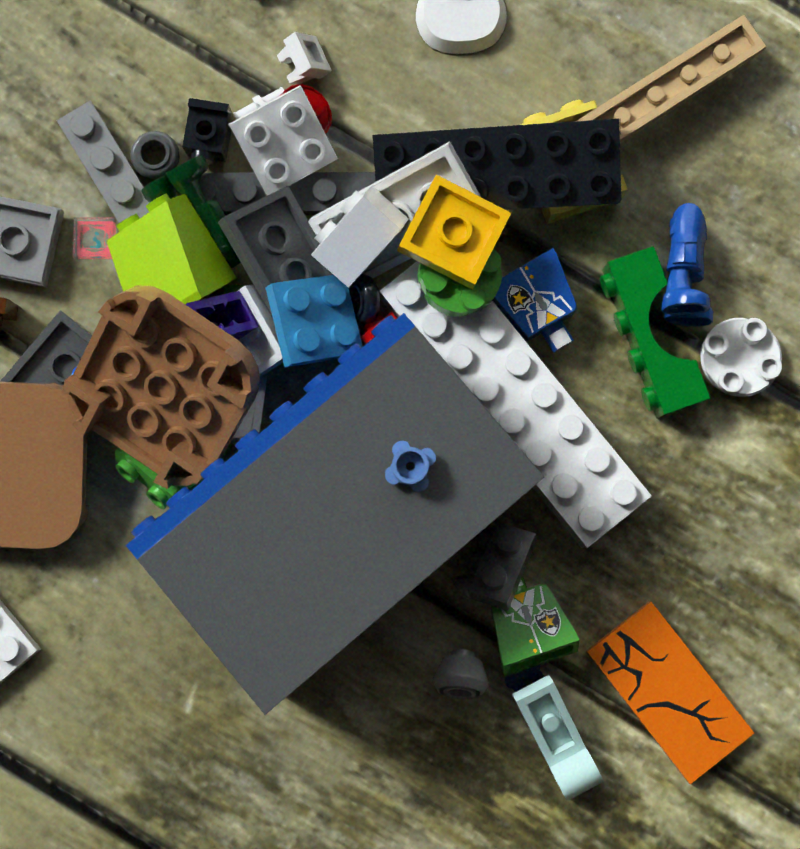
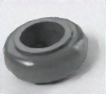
[130,131,180,180]

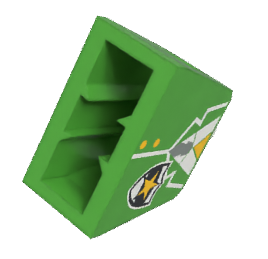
[491,576,579,677]

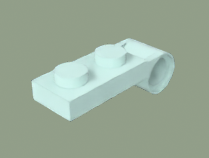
[512,675,604,801]

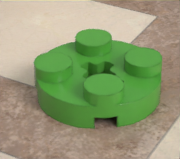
[417,249,502,317]

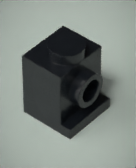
[182,98,234,165]

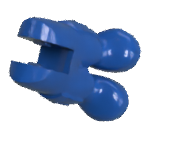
[662,203,714,327]

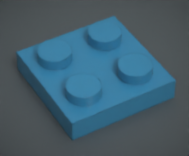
[265,275,363,367]

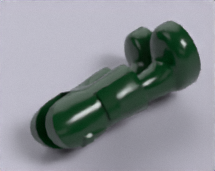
[141,155,241,268]

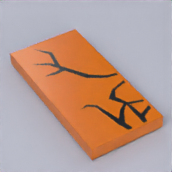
[586,601,754,784]

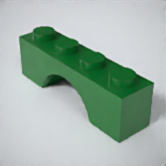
[600,246,710,418]

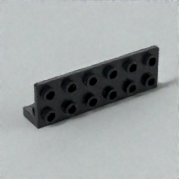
[372,118,622,210]

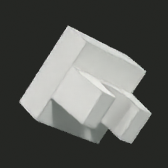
[277,32,332,85]

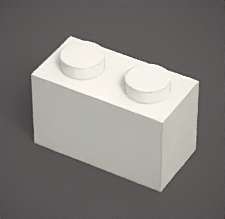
[311,185,408,288]

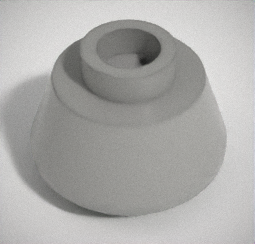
[432,649,489,699]

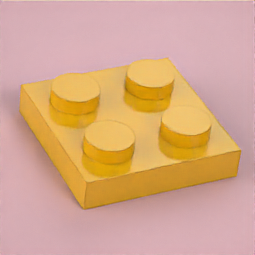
[397,174,511,290]

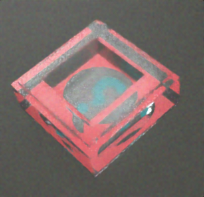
[73,217,116,259]

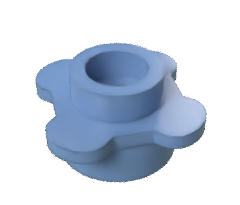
[385,441,436,492]

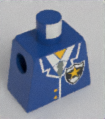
[492,248,577,353]

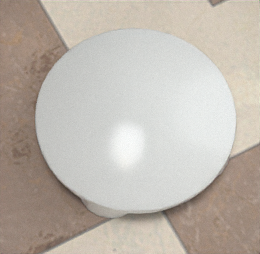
[700,318,782,397]

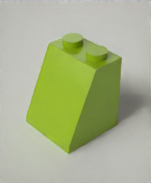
[106,193,237,304]

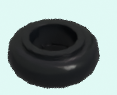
[349,274,380,325]

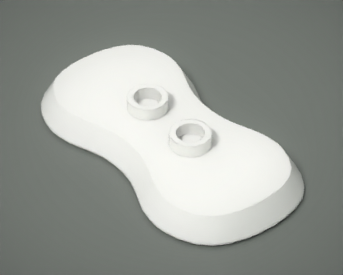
[416,0,507,54]

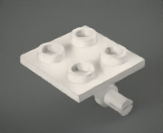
[229,85,338,195]

